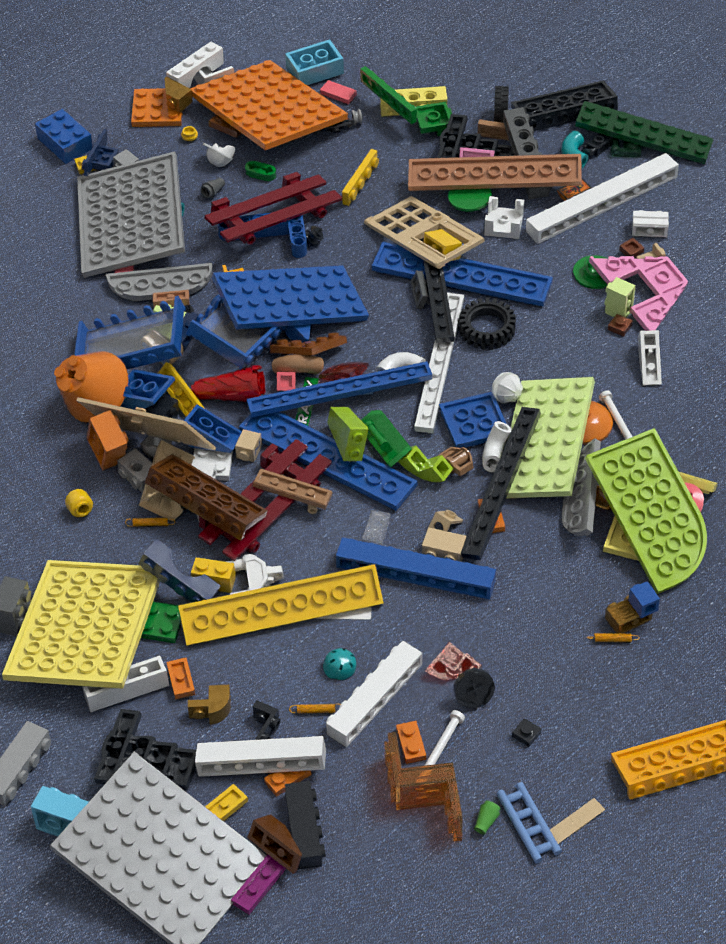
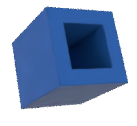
[628,581,660,618]

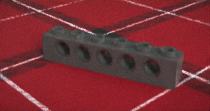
[503,107,552,200]

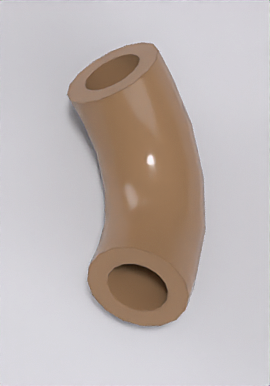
[272,354,324,375]

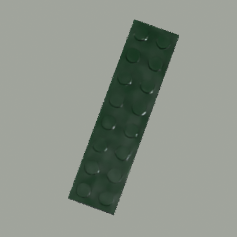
[575,101,713,164]

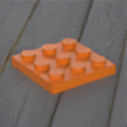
[131,88,183,127]

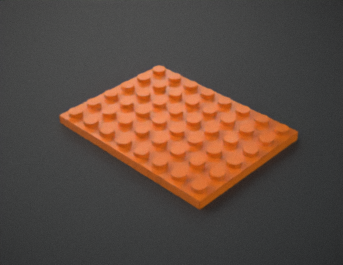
[190,60,348,150]

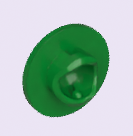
[448,188,492,212]
[573,255,608,289]

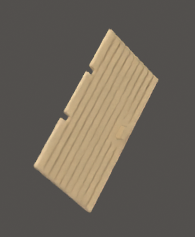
[76,397,216,450]

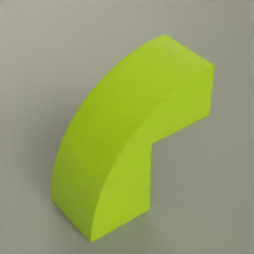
[398,445,453,482]

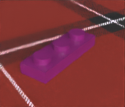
[231,855,286,915]

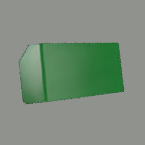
[361,410,412,467]

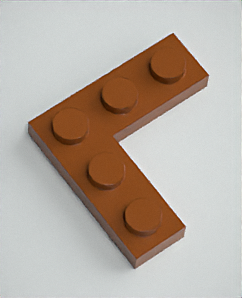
[270,333,347,355]

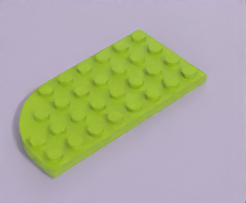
[585,428,707,594]

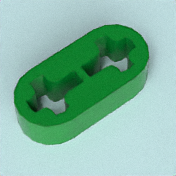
[245,161,276,181]

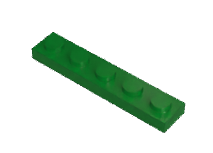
[360,66,417,124]

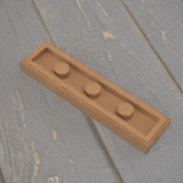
[253,468,333,510]

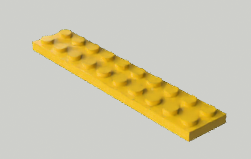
[178,564,384,646]

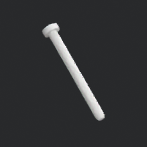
[599,391,632,440]
[414,710,465,789]

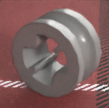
[351,109,362,125]

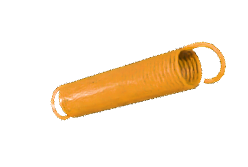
[125,518,175,527]
[587,633,640,642]
[289,704,341,713]

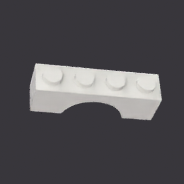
[166,42,224,88]

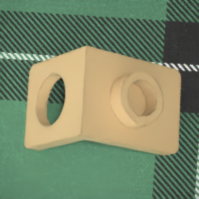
[427,510,463,531]

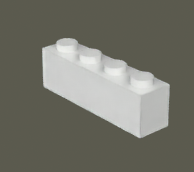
[82,656,169,712]

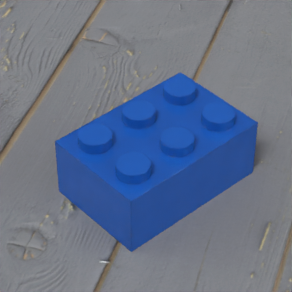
[35,109,93,164]

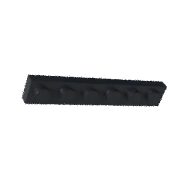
[424,261,454,343]

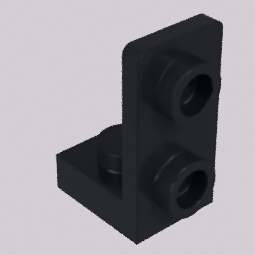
[252,700,281,740]

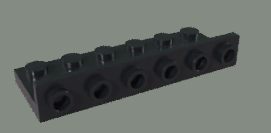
[511,80,618,131]

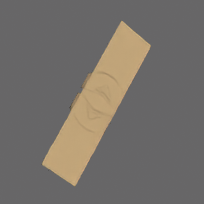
[550,798,605,844]

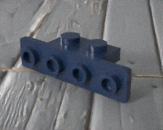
[82,129,119,177]

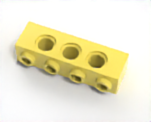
[380,86,447,117]

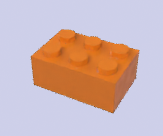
[86,410,129,471]

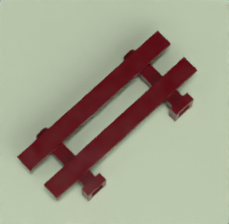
[204,172,343,245]
[198,439,332,561]

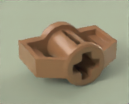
[438,447,474,476]

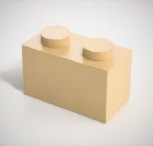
[422,527,467,562]

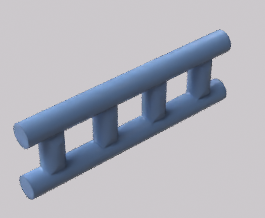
[496,782,562,864]

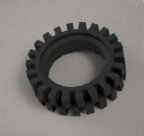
[459,298,516,350]

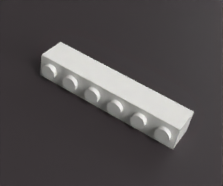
[326,641,422,747]
[195,736,326,777]

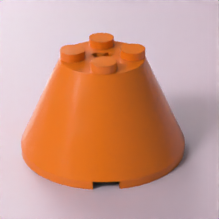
[54,351,128,422]

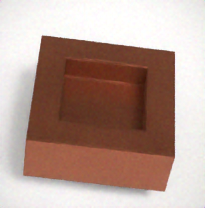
[619,238,644,258]
[608,314,633,337]

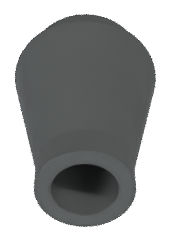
[200,177,225,198]

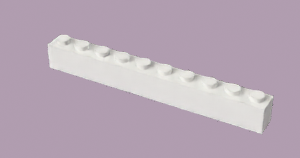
[526,153,679,244]

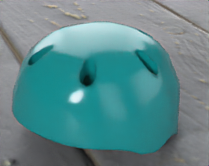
[323,648,357,680]

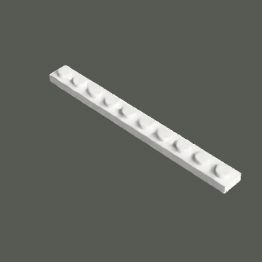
[415,293,464,433]

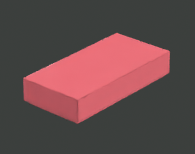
[320,80,357,104]

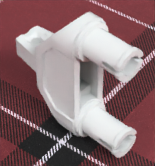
[225,554,284,595]

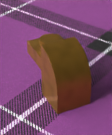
[188,685,231,725]

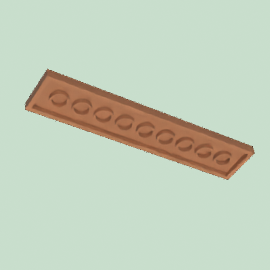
[408,154,582,191]

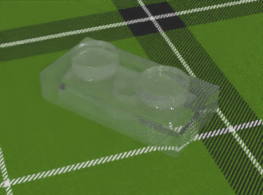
[362,510,391,546]

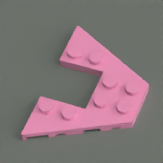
[589,256,688,331]

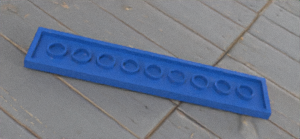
[372,242,553,307]
[239,412,417,511]

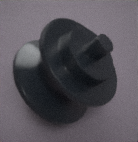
[305,226,324,245]

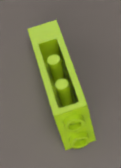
[327,407,368,461]

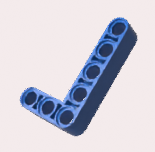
[218,213,307,258]

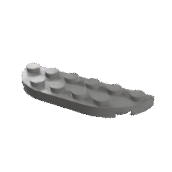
[106,263,212,301]
[562,438,601,536]

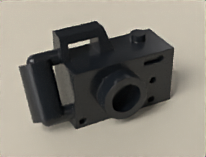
[321,117,353,133]
[581,133,612,157]

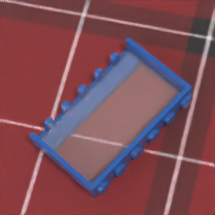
[75,296,186,370]
[186,296,287,370]

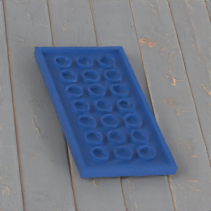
[212,266,369,329]

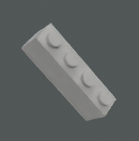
[0,721,51,806]

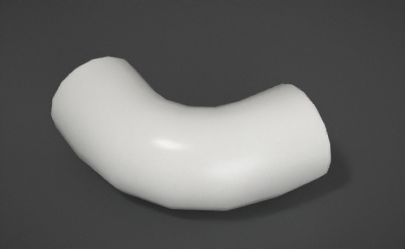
[375,352,426,372]
[482,421,512,472]

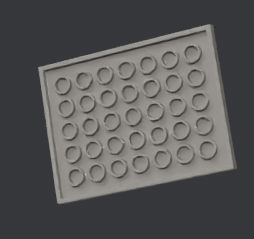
[77,151,185,278]
[50,752,267,944]

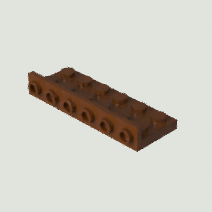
[145,454,268,540]

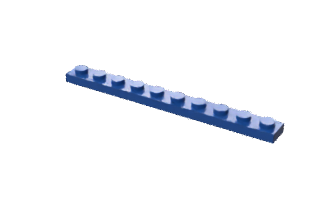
[247,361,432,418]

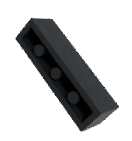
[284,781,326,870]

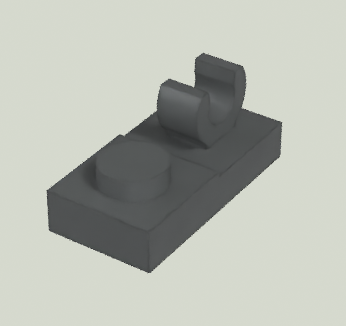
[410,270,430,309]

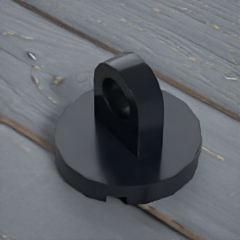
[453,668,495,709]

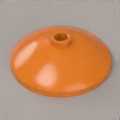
[582,401,613,445]

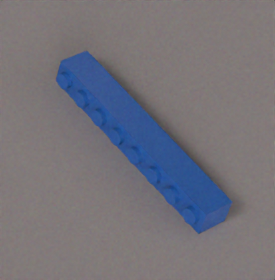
[336,538,496,600]

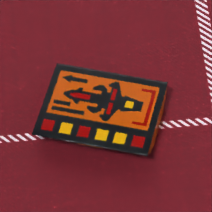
[557,179,592,201]

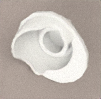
[203,143,235,167]
[492,372,523,403]

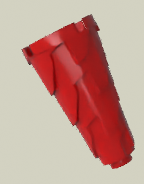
[191,365,265,402]

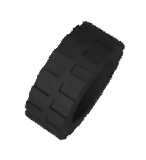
[494,86,509,123]

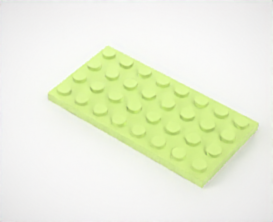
[507,377,595,498]

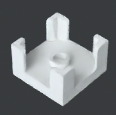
[484,196,524,239]

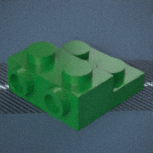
[416,102,452,136]

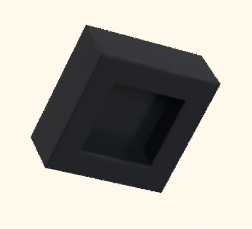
[512,718,541,747]

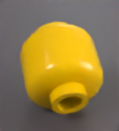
[65,489,93,518]

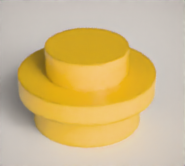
[181,126,198,141]

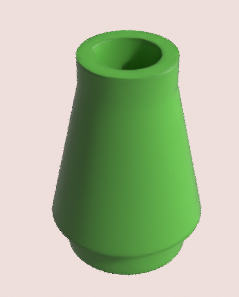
[474,801,500,835]

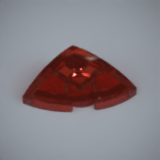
[319,362,369,381]
[425,642,482,681]

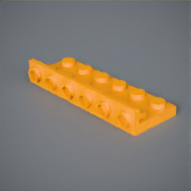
[611,720,726,800]

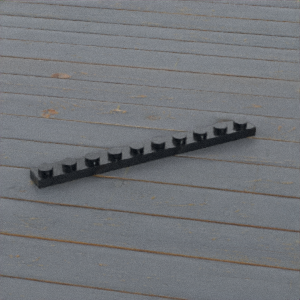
[461,407,541,560]

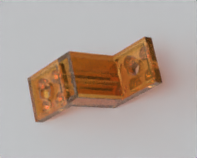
[384,732,463,842]

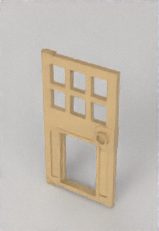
[364,196,485,269]

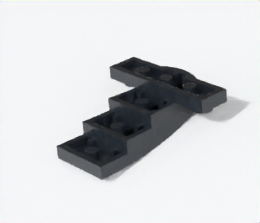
[437,114,514,158]
[94,709,197,790]

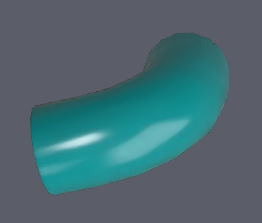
[561,131,588,170]

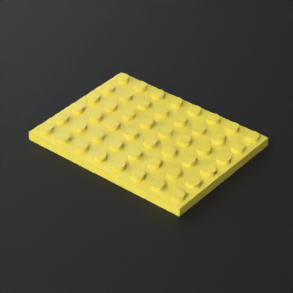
[2,560,160,689]

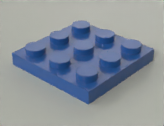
[439,392,506,448]

